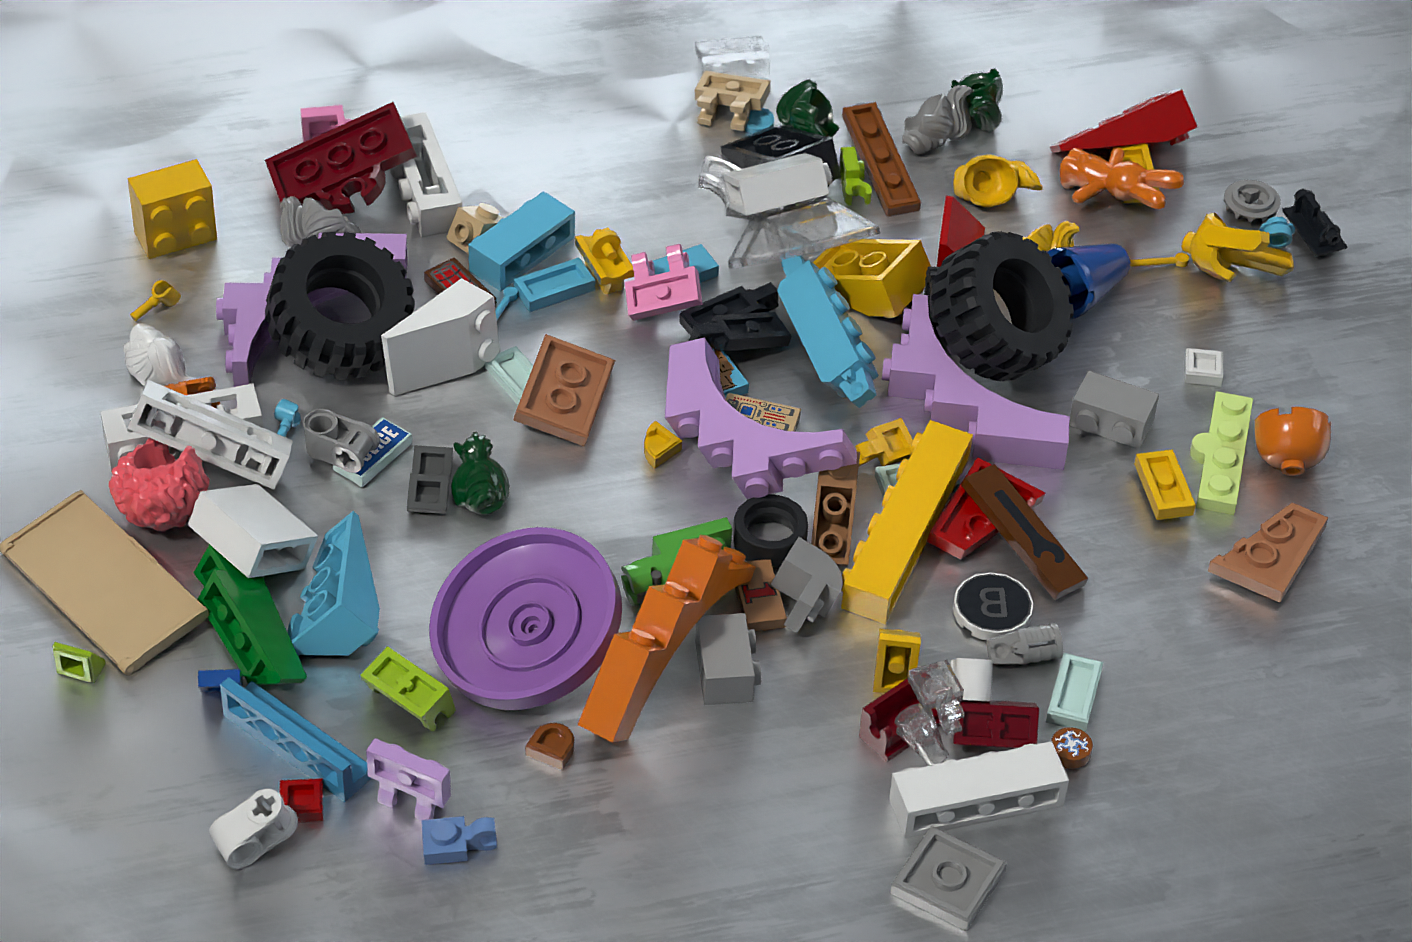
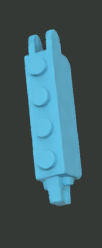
[777,250,879,408]

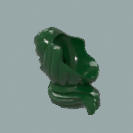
[951,68,1003,132]
[776,79,839,138]
[451,432,510,515]

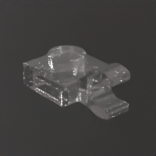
[908,660,964,735]

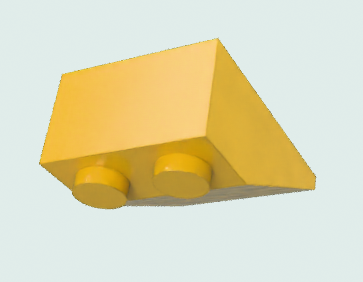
[812,239,931,318]

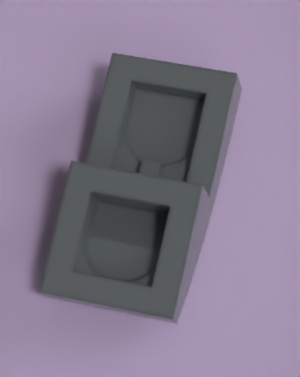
[407,445,453,514]

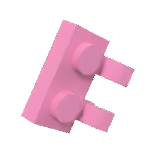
[625,244,703,321]

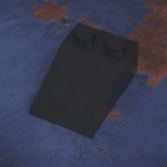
[721,124,841,187]

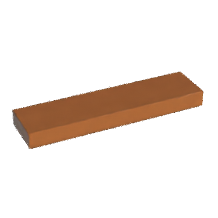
[842,102,921,217]

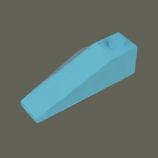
[288,511,380,656]

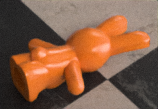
[1060,148,1184,209]

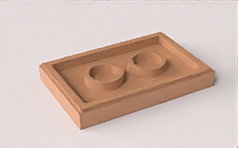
[513,334,616,446]

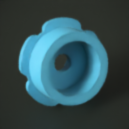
[1260,217,1295,248]

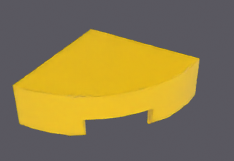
[644,421,682,469]

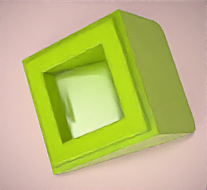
[52,642,106,683]

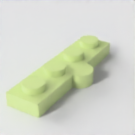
[1190,391,1253,515]

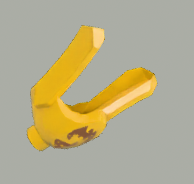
[1182,212,1294,282]

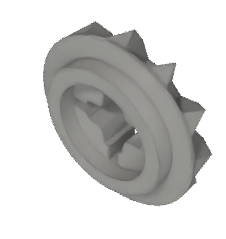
[1223,180,1281,223]

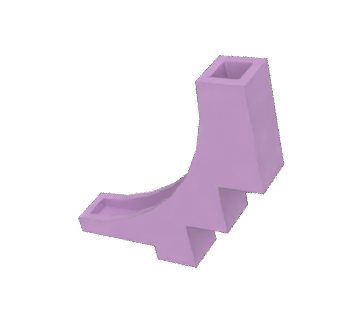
[216,233,408,387]
[882,294,1070,470]
[665,338,857,499]

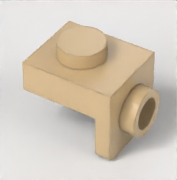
[447,203,503,254]

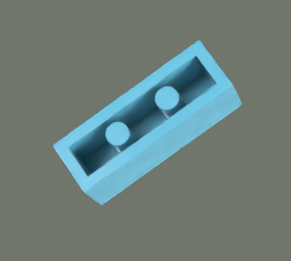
[468,191,575,292]

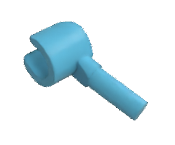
[274,399,301,437]

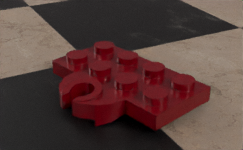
[265,101,417,214]

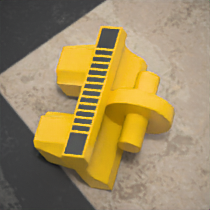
[575,228,635,294]

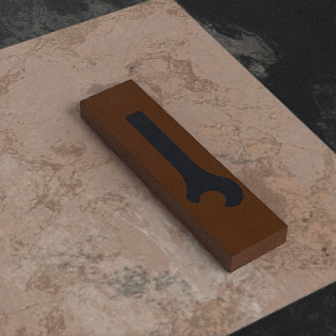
[961,464,1088,600]

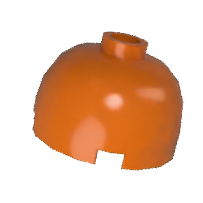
[1255,407,1331,476]

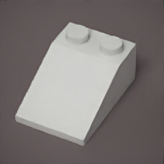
[381,278,500,396]

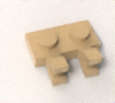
[695,71,771,131]

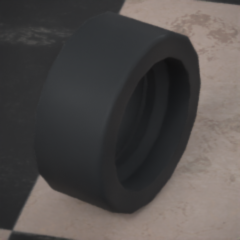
[733,494,808,568]

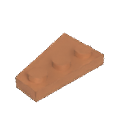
[1208,502,1328,603]

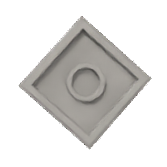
[890,826,1007,931]

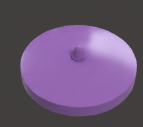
[429,527,622,710]

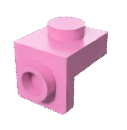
[300,105,351,142]

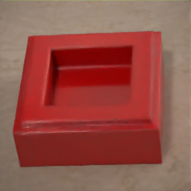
[280,778,323,822]

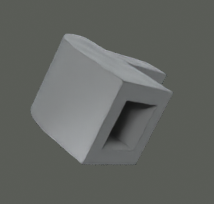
[770,537,843,633]

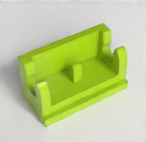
[360,646,456,731]

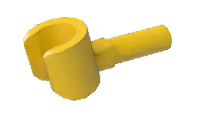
[130,280,181,321]

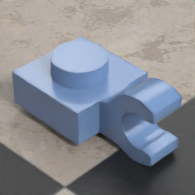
[421,816,497,865]

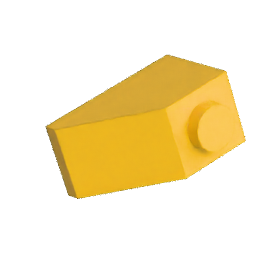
[873,628,921,693]

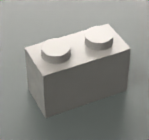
[1069,370,1159,449]
[695,613,761,705]

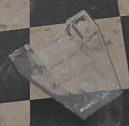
[728,197,881,269]

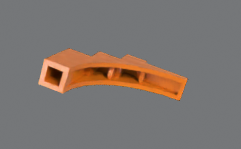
[577,535,756,743]

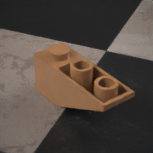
[811,452,860,566]

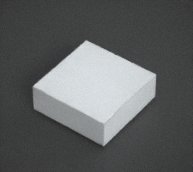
[1184,348,1223,387]

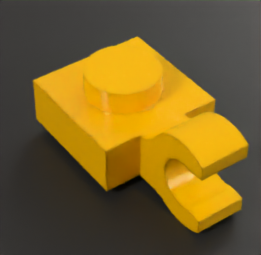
[855,418,913,466]

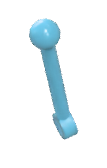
[496,286,518,320]

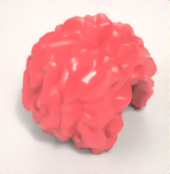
[109,438,210,531]

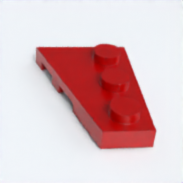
[926,457,1046,560]

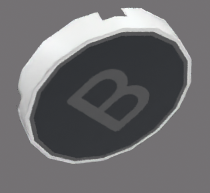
[953,572,1033,640]

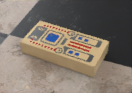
[726,393,801,432]

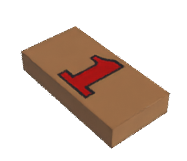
[735,559,787,631]

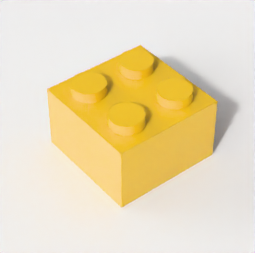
[127,159,217,259]

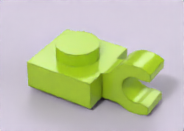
[839,146,872,206]

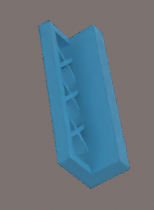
[220,677,372,802]

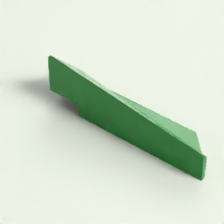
[193,544,307,684]

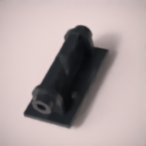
[1282,189,1348,256]

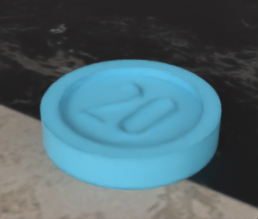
[744,107,774,134]

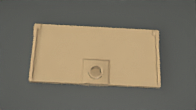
[0,490,209,676]

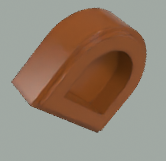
[525,723,574,770]

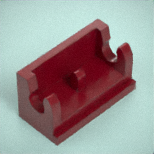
[859,668,948,762]
[951,698,1039,748]

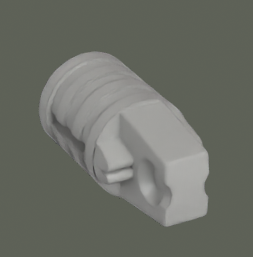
[986,623,1063,665]

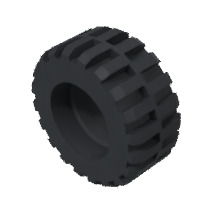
[265,231,415,380]
[931,231,1074,382]

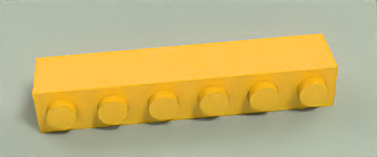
[841,420,973,624]

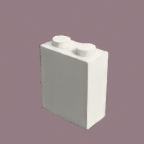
[723,153,832,216]
[188,484,318,578]

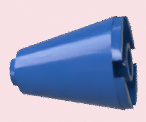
[1046,244,1130,319]

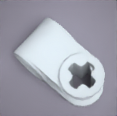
[948,658,993,701]
[209,788,298,869]

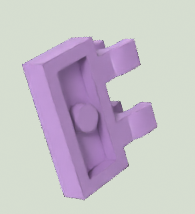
[366,738,451,820]

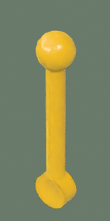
[1130,252,1190,267]

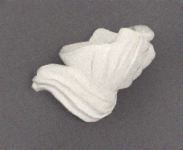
[123,323,195,386]

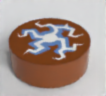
[1051,727,1093,769]

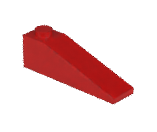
[1049,89,1198,153]

